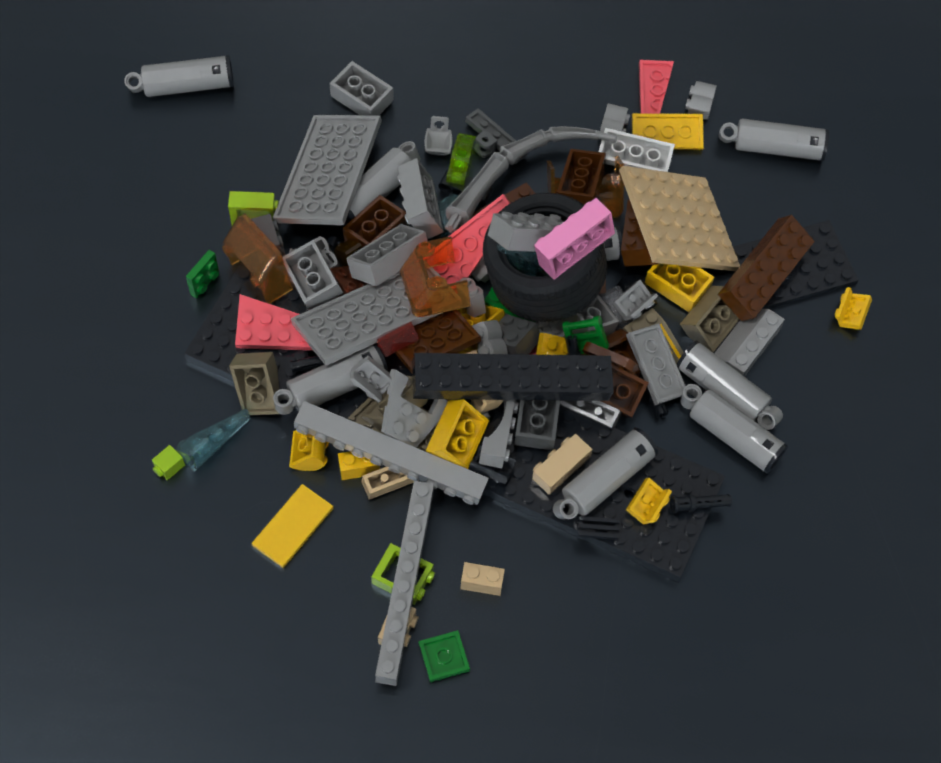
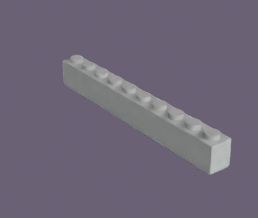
[294,401,489,505]
[375,481,434,686]

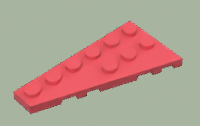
[415,194,511,293]
[235,294,313,350]

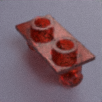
[377,322,419,357]

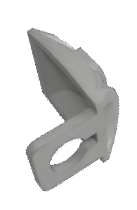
[424,116,452,155]

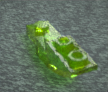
[446,133,476,185]

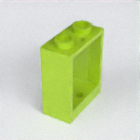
[228,191,279,227]
[371,543,435,605]

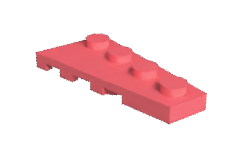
[639,60,674,114]

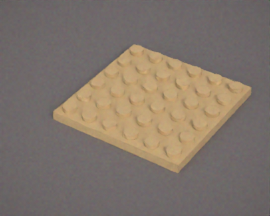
[619,166,740,271]

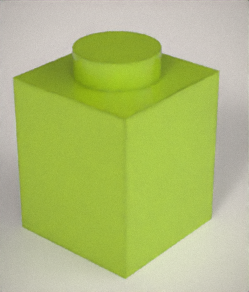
[152,445,185,480]

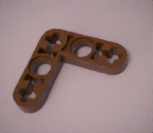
[582,342,642,378]

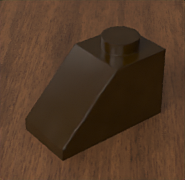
[334,240,362,267]

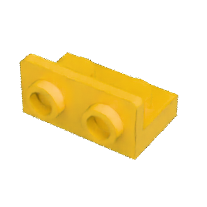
[536,333,568,355]

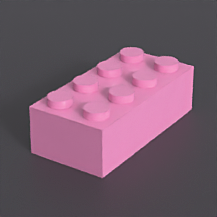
[534,198,615,280]

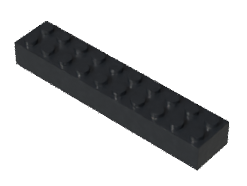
[412,353,614,401]

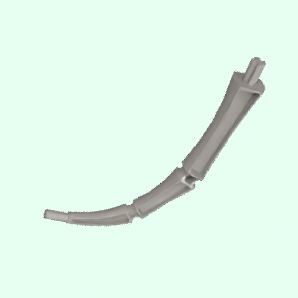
[445,126,617,233]

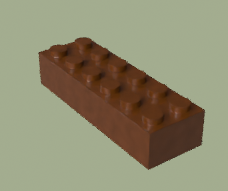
[718,215,815,321]

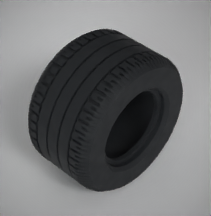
[483,193,607,322]

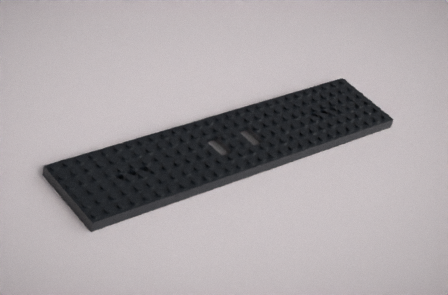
[184,264,725,582]

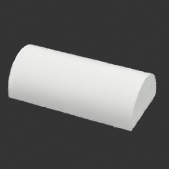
[599,128,675,172]

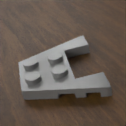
[381,369,448,448]

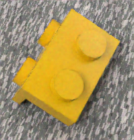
[835,287,872,330]
[626,478,672,525]

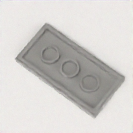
[626,323,685,405]

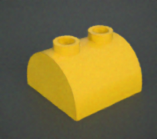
[289,430,329,471]

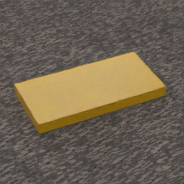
[632,113,704,150]
[251,484,334,568]

